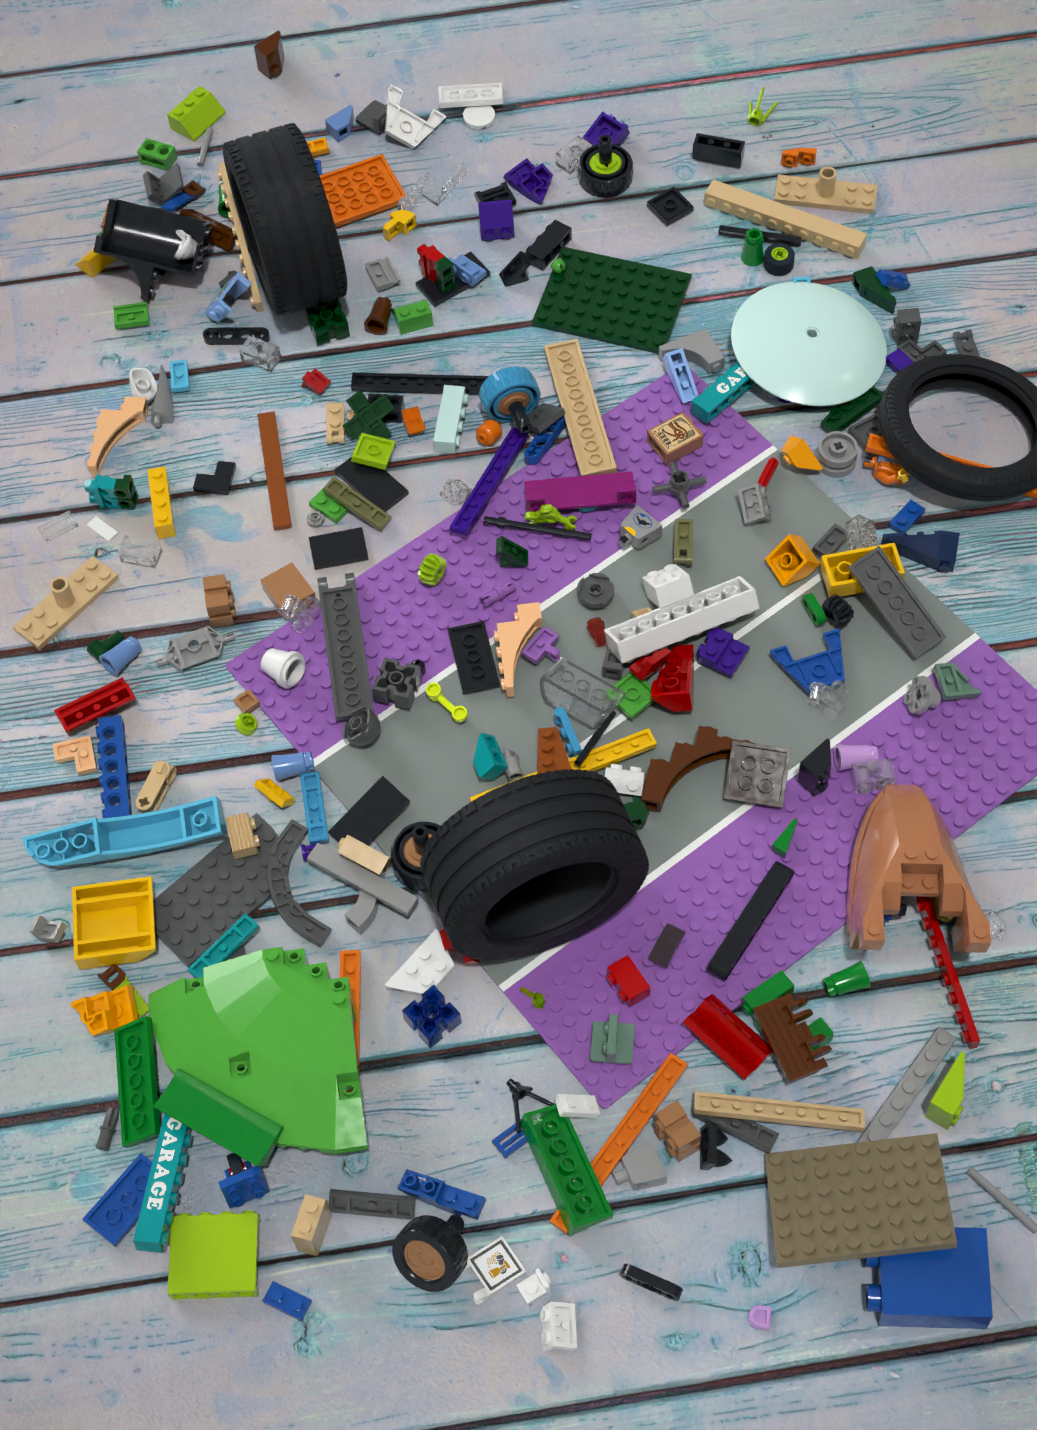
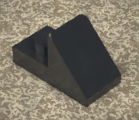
[499,251,531,287]

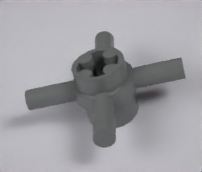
[652,461,707,509]

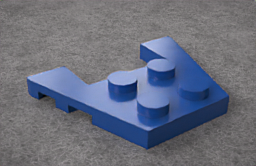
[770,628,845,694]

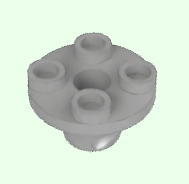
[904,676,941,714]

